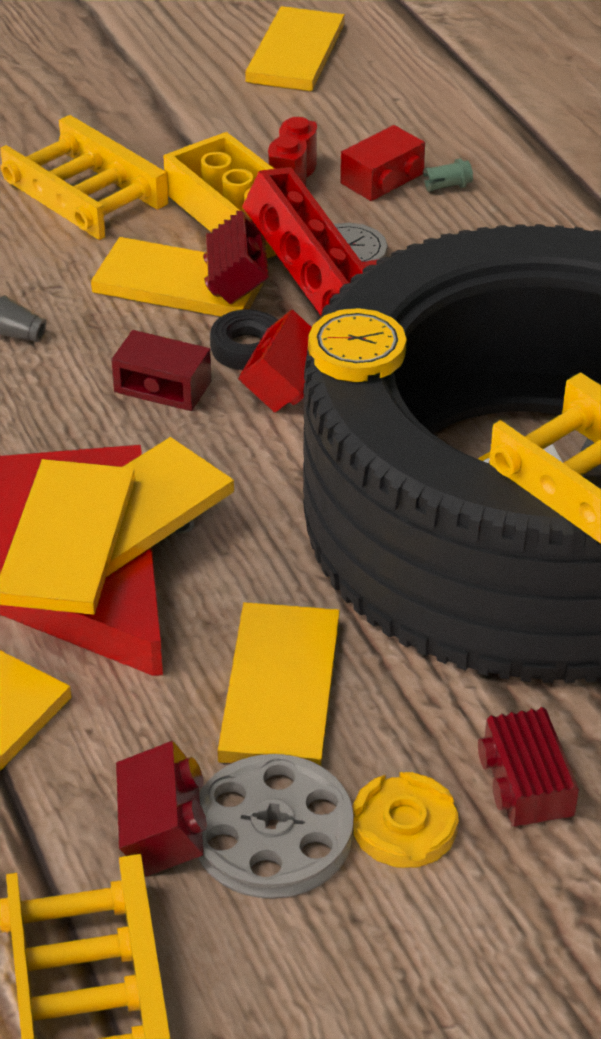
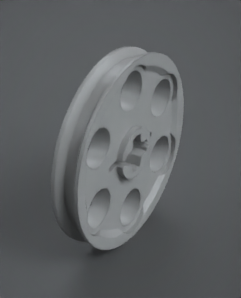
[198,754,353,899]

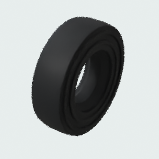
[210,309,278,370]

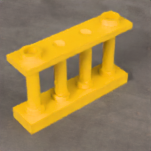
[0,115,169,240]
[489,372,601,543]
[0,854,170,1039]

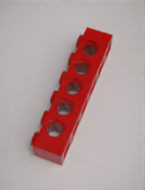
[242,167,366,316]

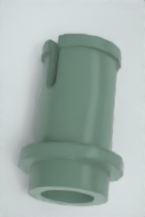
[423,158,473,192]

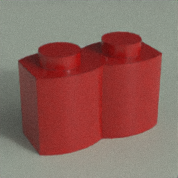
[268,116,317,186]

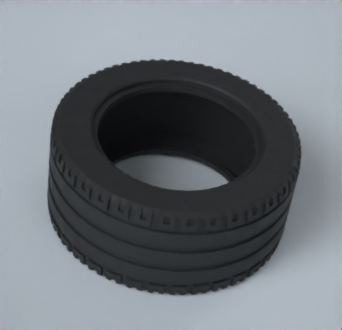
[303,224,601,683]

